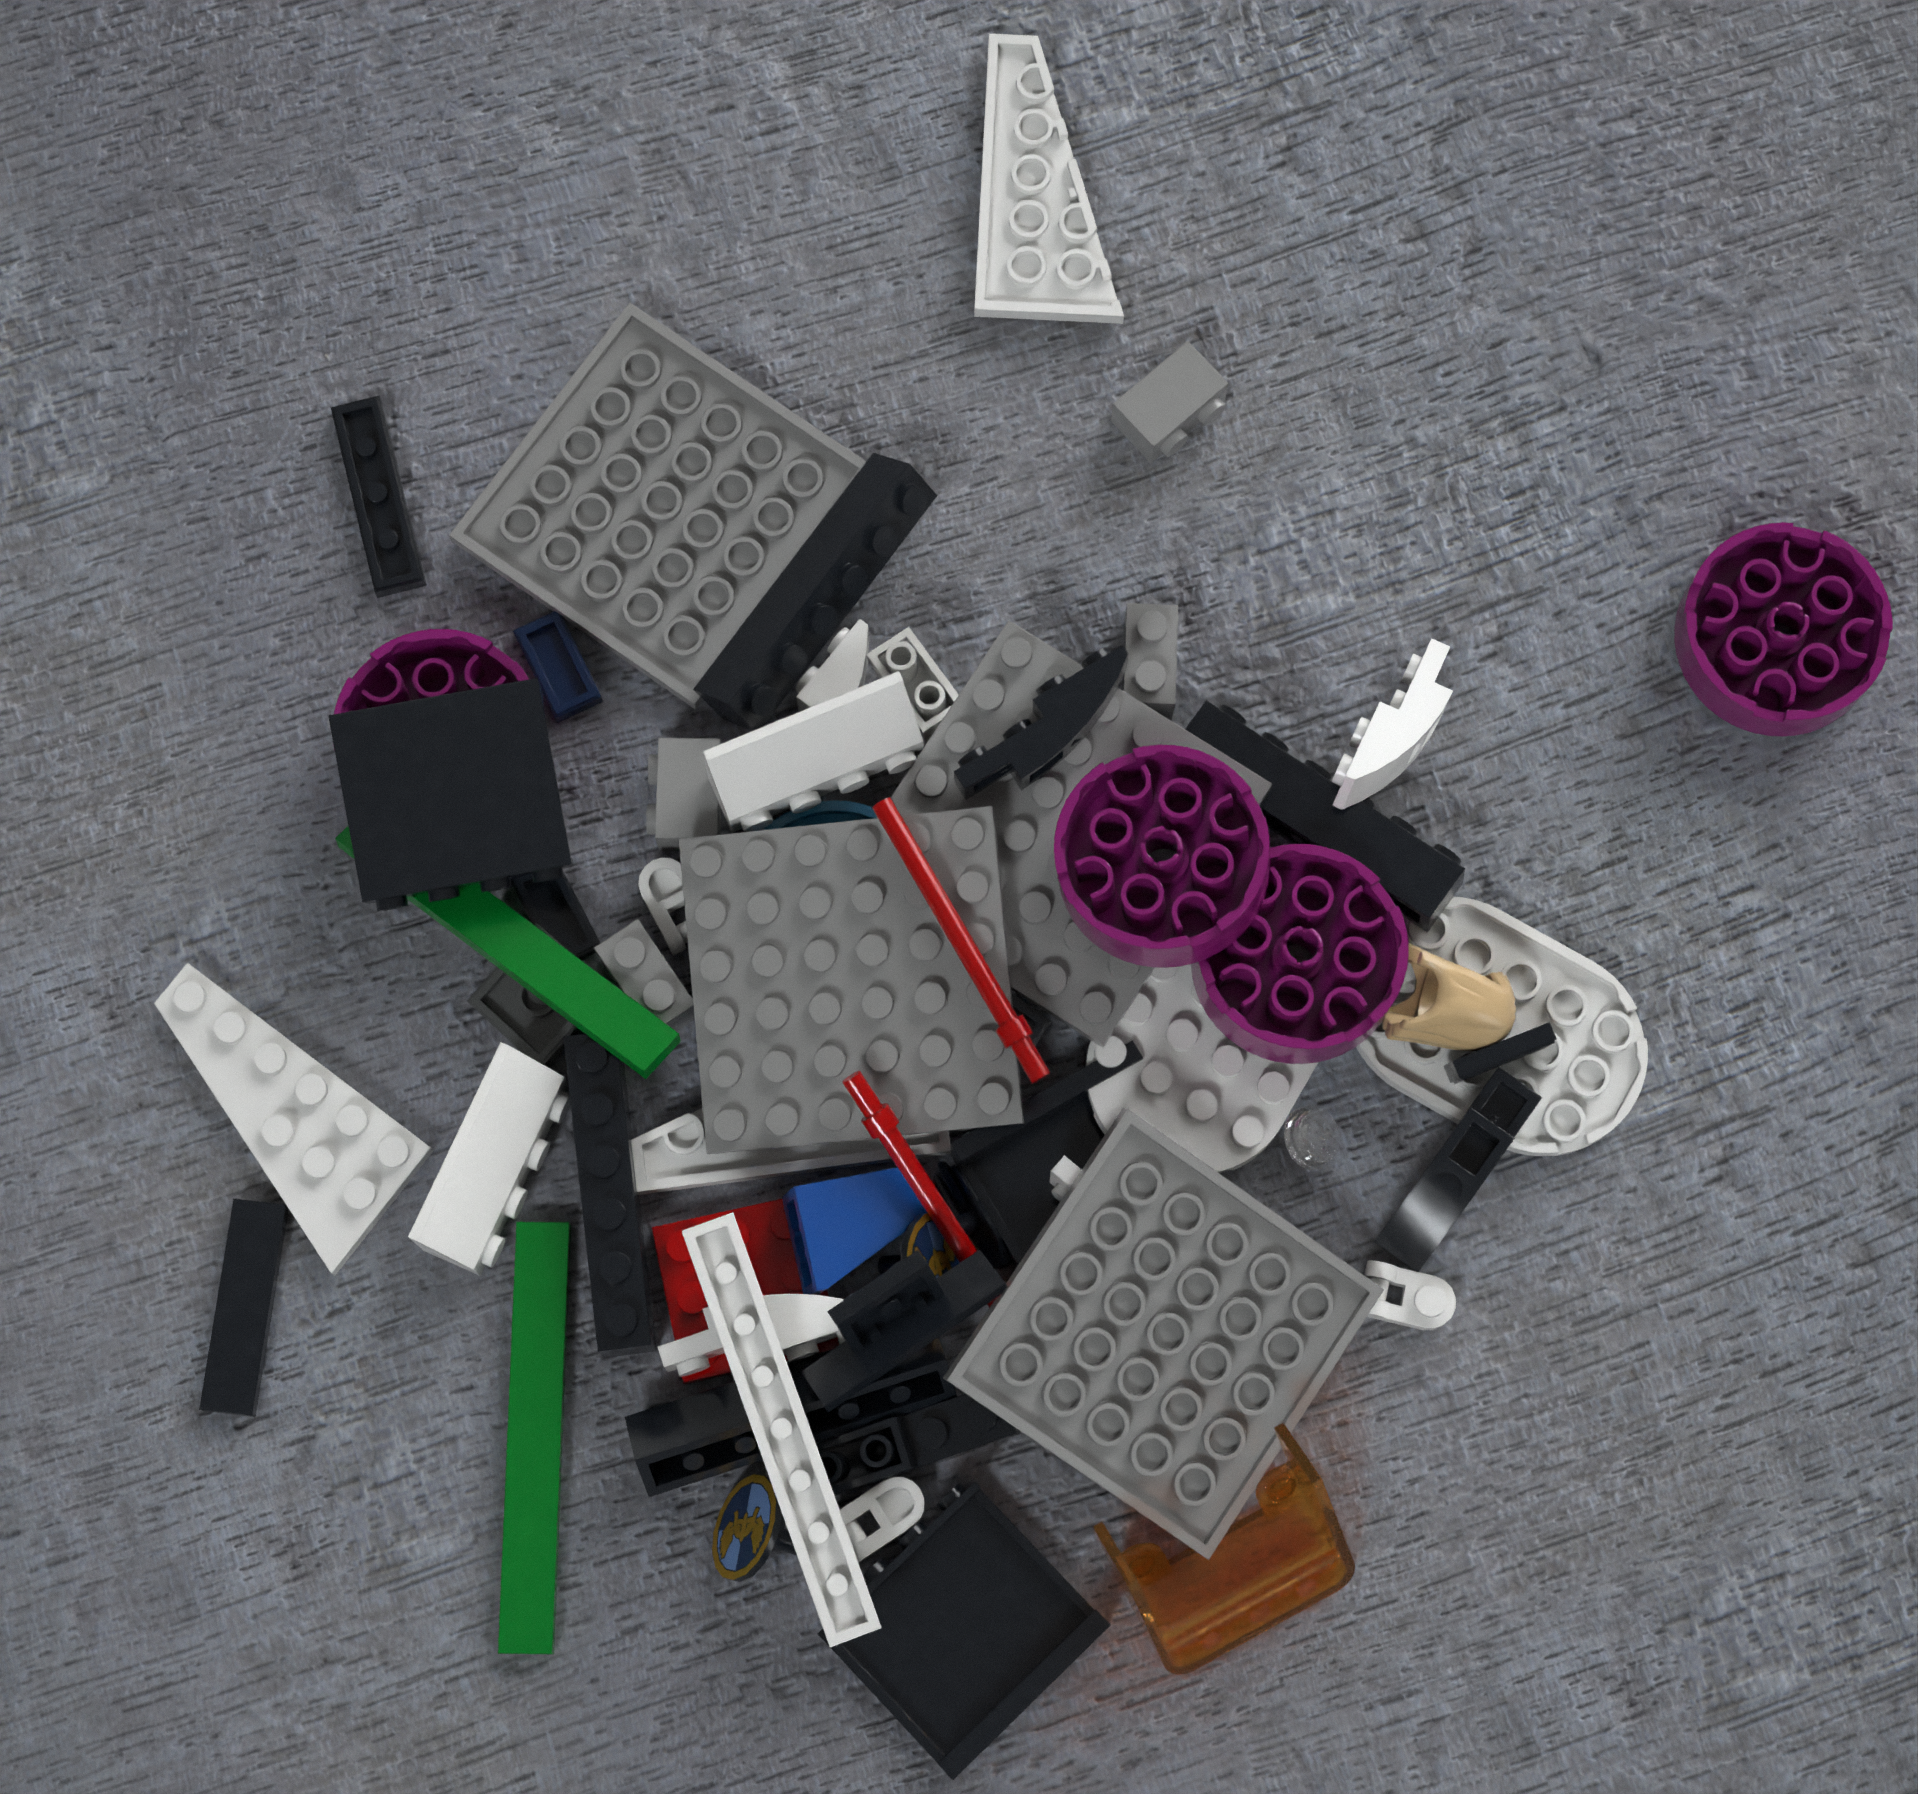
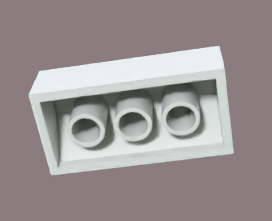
[703,671,923,833]
[408,1042,571,1276]

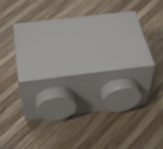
[1111,341,1228,463]
[1122,603,1178,721]
[646,738,722,851]
[594,919,695,1032]

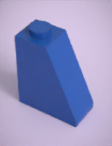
[782,1167,926,1295]

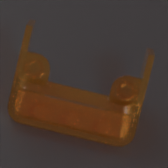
[1093,1423,1355,1675]

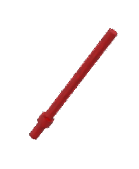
[872,797,1050,1084]
[842,1071,996,1308]

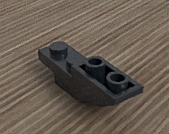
[954,645,1128,800]
[1374,1067,1542,1272]
[816,1394,1021,1496]

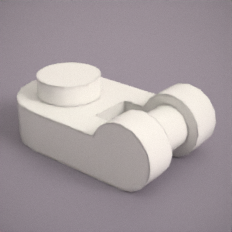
[638,858,688,956]
[1364,1260,1456,1330]
[840,1477,925,1563]

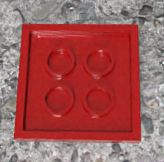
[652,1199,839,1385]

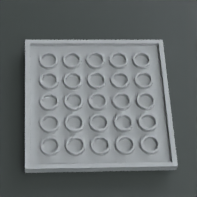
[449,302,867,709]
[877,620,1272,1048]
[679,806,1024,1154]
[943,1108,1384,1560]

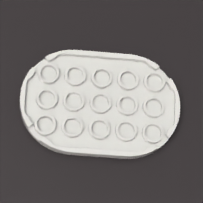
[1356,897,1648,1157]
[1085,945,1318,1173]

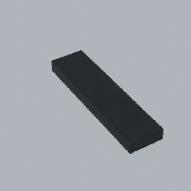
[331,396,427,598]
[199,1199,289,1417]

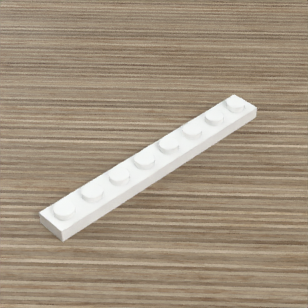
[682,1212,882,1647]

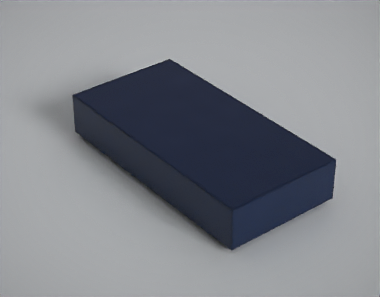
[513,611,603,723]

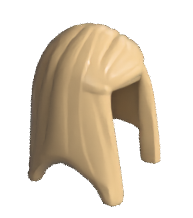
[1382,944,1516,1051]

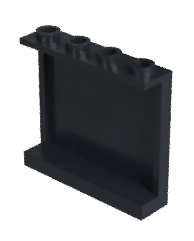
[328,678,574,912]
[950,1040,1143,1267]
[817,1482,1111,1780]

